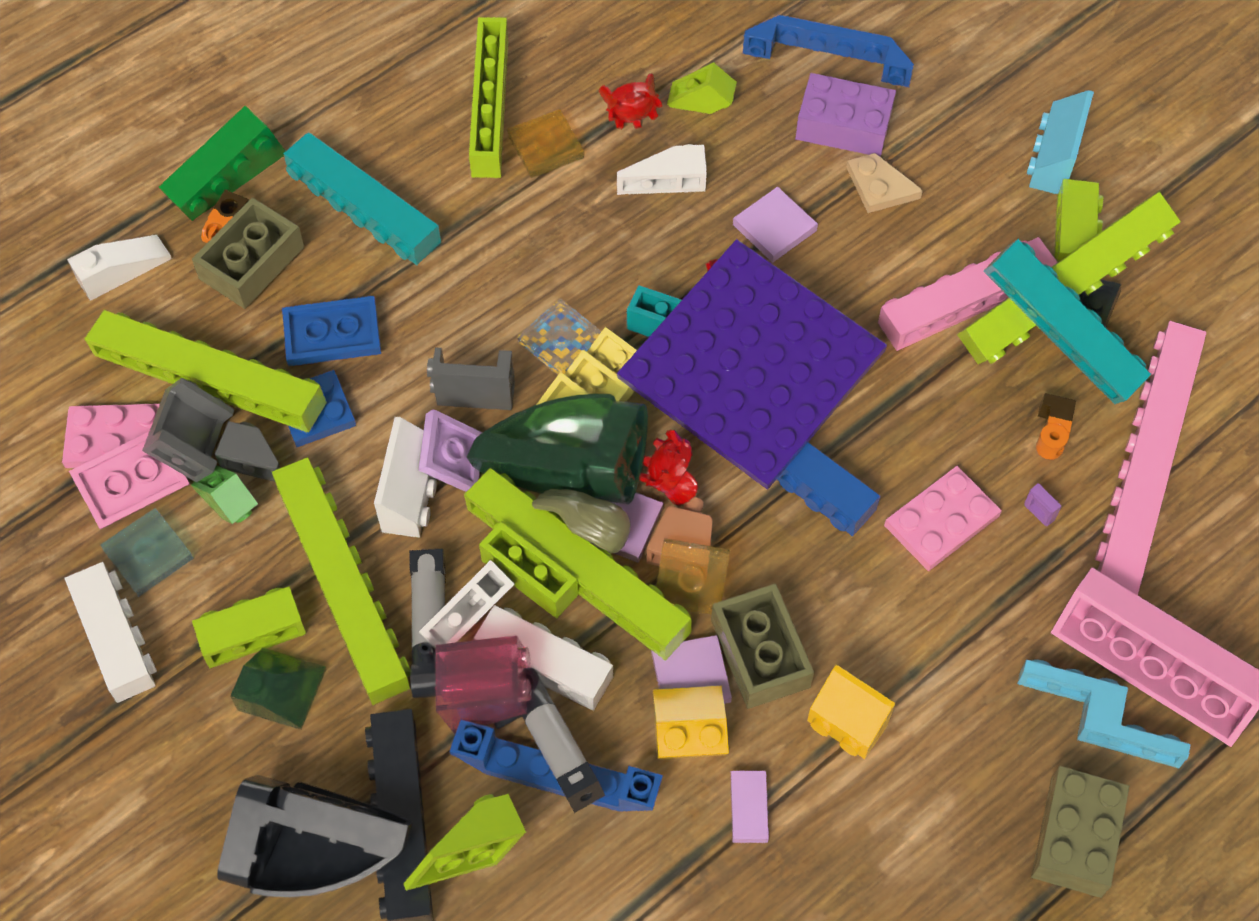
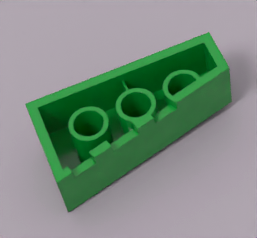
[159,106,286,221]

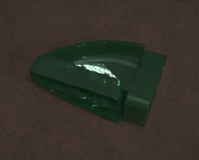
[467,394,648,505]

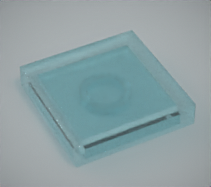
[100,508,194,597]

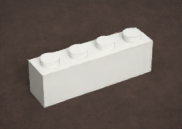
[65,562,157,703]
[474,605,613,711]

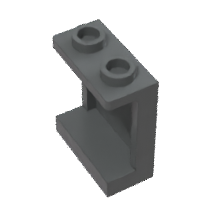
[427,347,515,410]
[142,378,234,482]

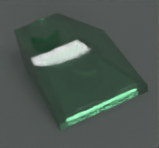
[230,648,326,730]

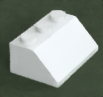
[374,417,437,538]

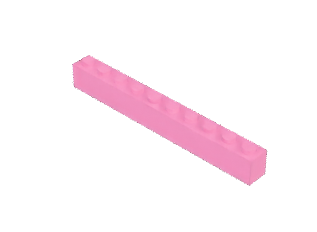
[1095,321,1206,595]

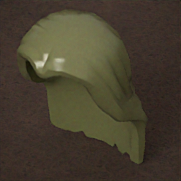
[532,489,631,553]

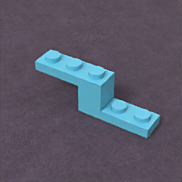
[1017,659,1191,768]

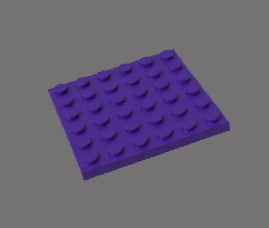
[617,239,887,490]

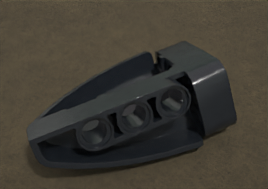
[217,775,413,897]

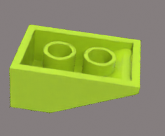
[403,794,526,891]

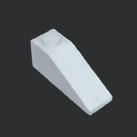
[617,144,706,195]
[67,235,172,301]
[419,560,514,656]

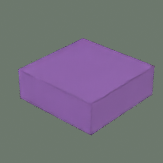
[1024,483,1061,526]

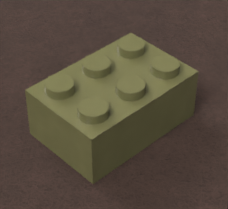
[192,197,304,309]
[711,583,814,709]
[1031,766,1130,898]

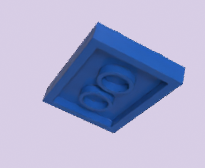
[282,296,381,366]

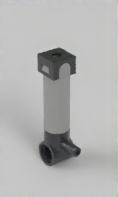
[409,548,448,698]
[492,666,605,813]

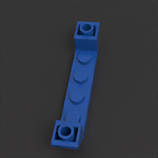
[743,15,914,87]
[450,719,663,812]

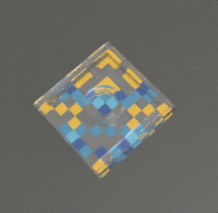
[517,298,602,375]

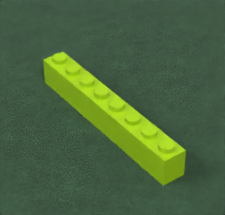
[957,192,1181,364]
[85,310,327,433]
[272,457,411,706]
[464,468,691,661]

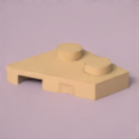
[846,153,922,213]

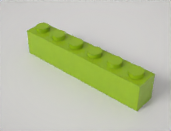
[469,17,508,178]

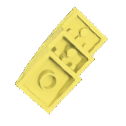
[523,327,637,460]

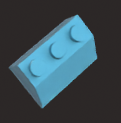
[1026,90,1094,194]

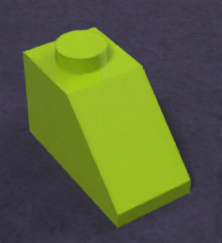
[667,62,737,114]

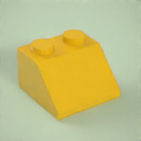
[807,665,896,759]
[653,686,729,759]

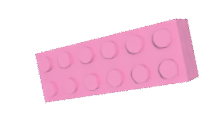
[1051,568,1259,747]

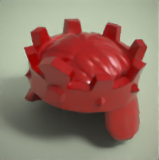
[599,73,663,129]
[639,430,698,505]

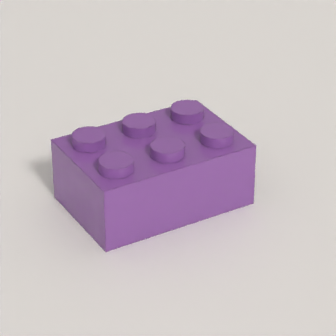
[795,73,896,157]

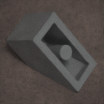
[215,421,280,482]

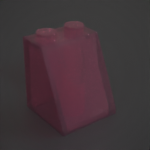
[436,635,531,734]

